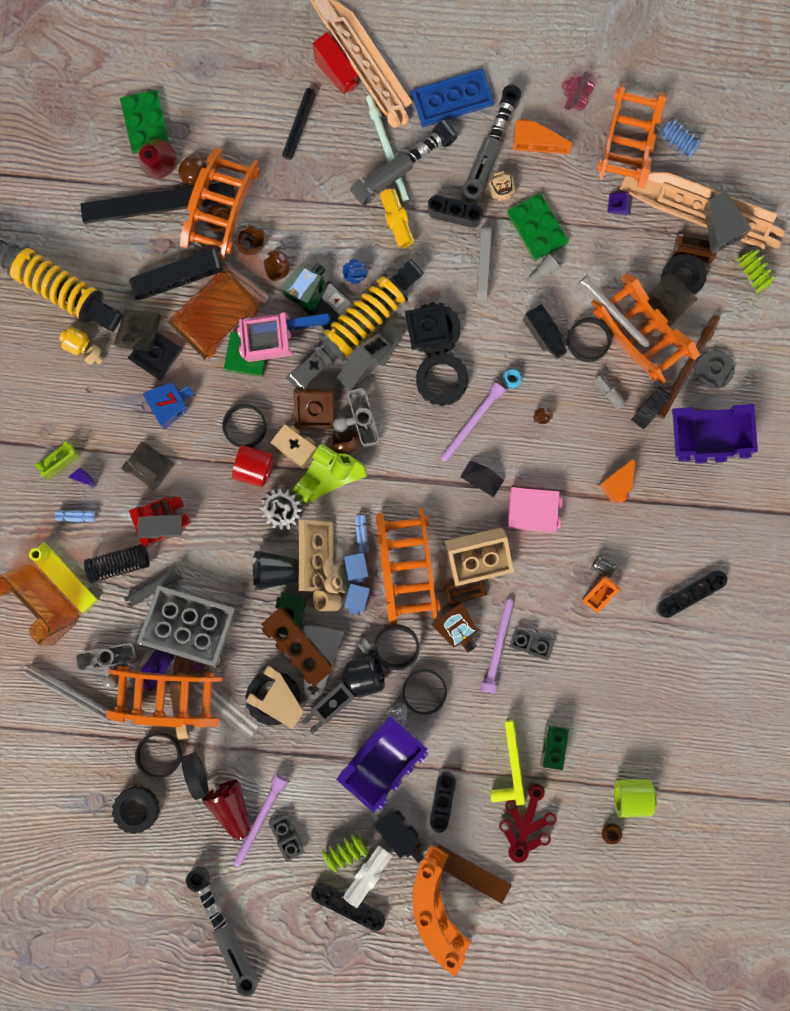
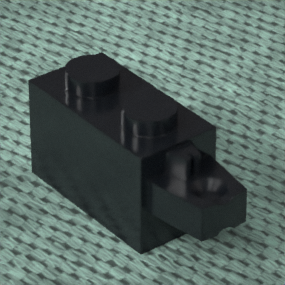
[523,304,567,360]
[374,808,425,863]

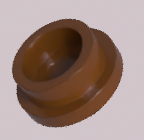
[533,408,553,424]
[601,823,622,845]

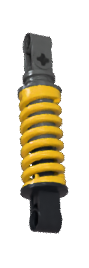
[0,239,124,332]
[286,259,424,389]

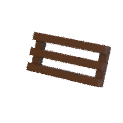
[443,580,487,606]

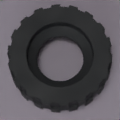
[661,254,707,300]
[631,386,672,430]
[112,786,160,834]

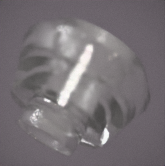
[386,702,407,728]

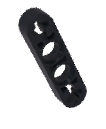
[656,570,727,618]
[311,882,385,931]

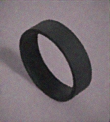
[567,317,612,362]
[222,404,267,448]
[375,624,420,670]
[403,669,447,715]
[135,733,182,779]
[181,752,209,800]

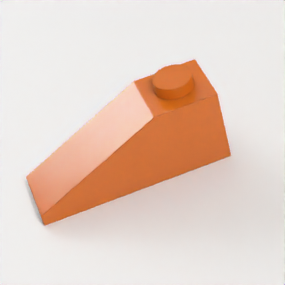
[512,119,572,154]

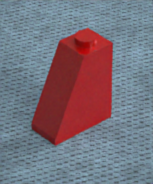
[312,32,358,95]

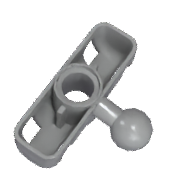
[333,388,379,447]
[75,643,138,689]

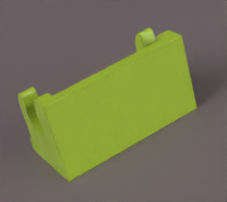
[34,441,80,480]

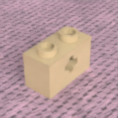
[270,424,317,469]

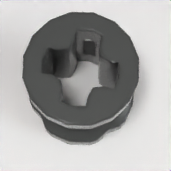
[591,554,617,578]

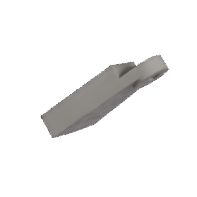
[303,625,344,699]

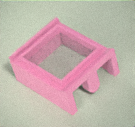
[237,312,294,362]

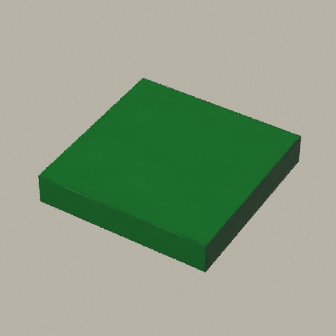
[224,332,269,377]

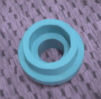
[502,369,522,389]

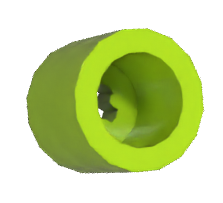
[614,779,657,818]

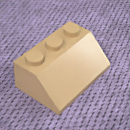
[445,527,514,586]

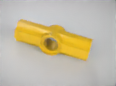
[380,189,414,249]

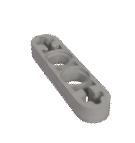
[476,226,491,301]

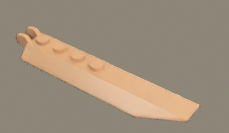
[310,0,412,128]
[620,172,785,249]

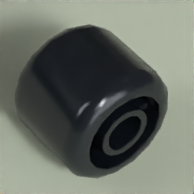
[343,654,385,698]

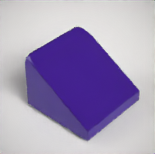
[607,192,632,215]
[68,468,96,487]

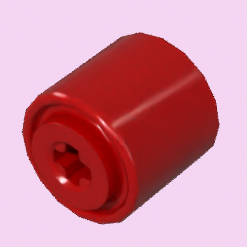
[232,445,274,487]

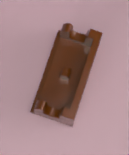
[673,233,716,263]

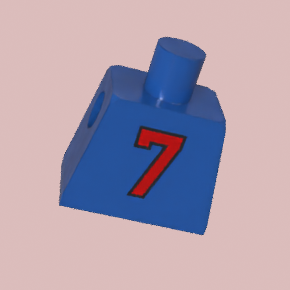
[143,383,194,429]

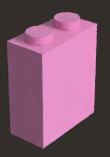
[507,487,562,533]

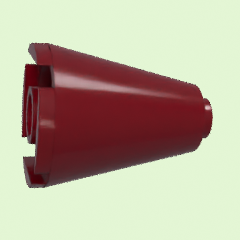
[138,139,177,178]
[202,779,251,840]

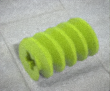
[736,249,776,294]
[321,832,368,873]

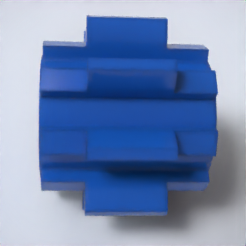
[342,259,368,284]

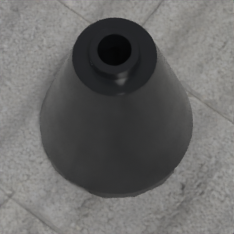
[253,551,299,591]

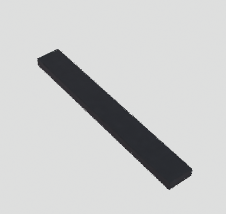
[80,182,235,224]

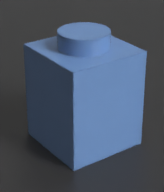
[344,553,369,584]
[345,584,370,615]

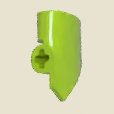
[291,443,368,505]

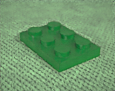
[120,90,170,154]
[507,193,569,262]

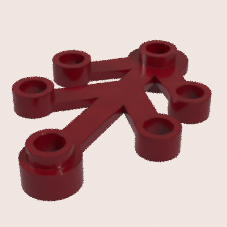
[499,783,557,863]

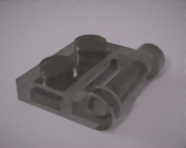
[122,441,175,492]

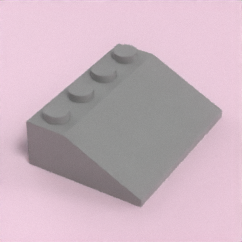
[137,586,237,667]

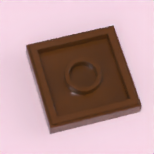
[294,389,334,429]

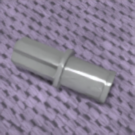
[594,374,627,410]

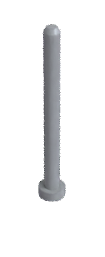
[578,274,650,347]

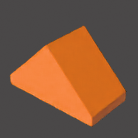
[582,576,621,613]

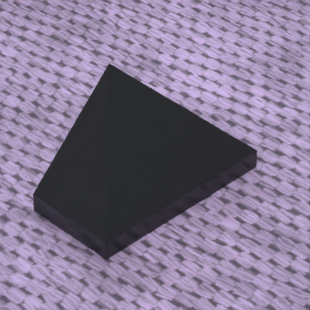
[460,460,504,498]

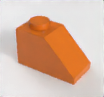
[598,459,635,504]

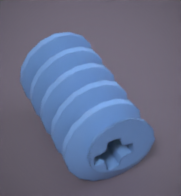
[658,118,701,160]

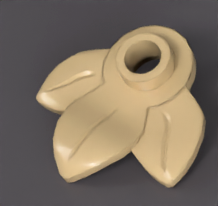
[323,558,350,594]

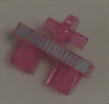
[561,72,595,111]

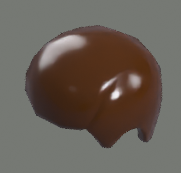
[178,156,207,187]
[206,203,232,233]
[235,226,266,255]
[264,250,290,281]
[329,430,359,454]

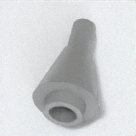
[527,254,561,284]

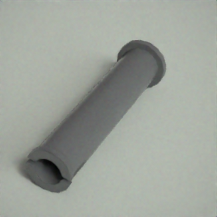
[124,565,184,608]

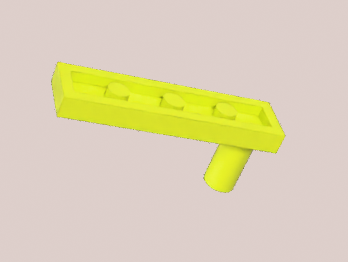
[29,542,99,613]
[490,720,526,805]

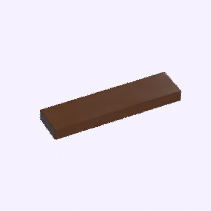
[437,844,512,904]

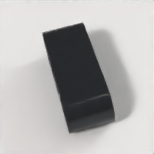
[428,195,483,228]
[430,771,456,833]

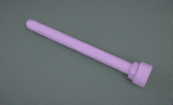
[441,382,506,462]
[480,598,513,694]
[234,774,289,867]

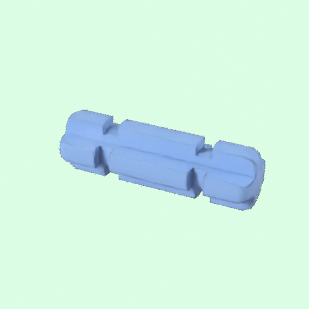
[55,510,95,522]
[355,515,369,554]

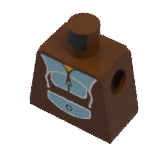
[431,602,477,653]

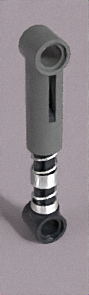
[462,84,521,204]
[350,120,458,206]
[186,866,259,997]

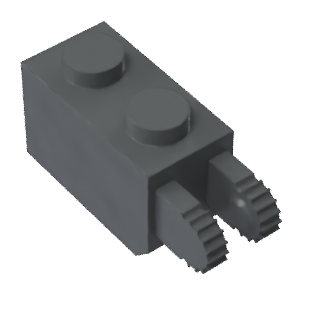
[301,681,355,734]

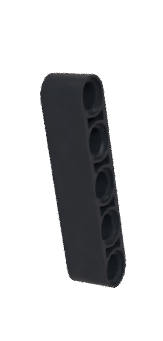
[129,249,223,300]

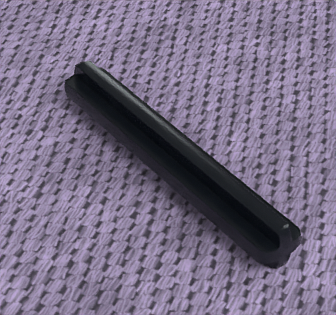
[282,88,316,160]

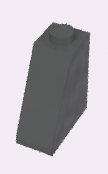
[704,191,752,254]
[337,334,392,391]

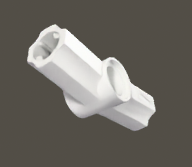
[342,845,393,908]

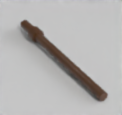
[657,315,720,419]

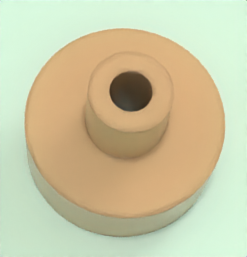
[82,344,104,365]

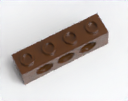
[261,606,335,686]

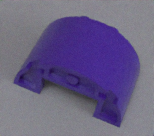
[672,404,758,464]
[336,716,429,813]

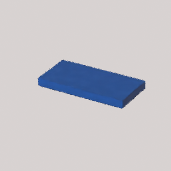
[411,69,494,128]

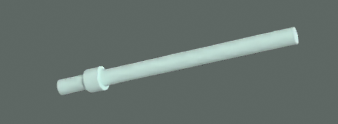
[366,95,409,203]

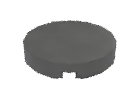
[694,350,735,389]

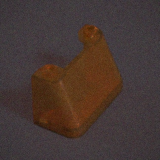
[167,270,261,360]
[0,564,79,645]

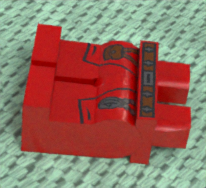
[128,497,191,547]

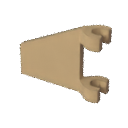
[246,665,304,729]

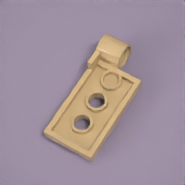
[299,520,342,612]

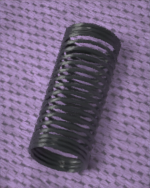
[83,544,150,584]

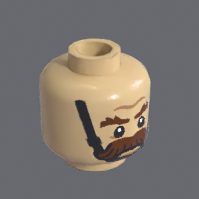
[488,171,516,202]

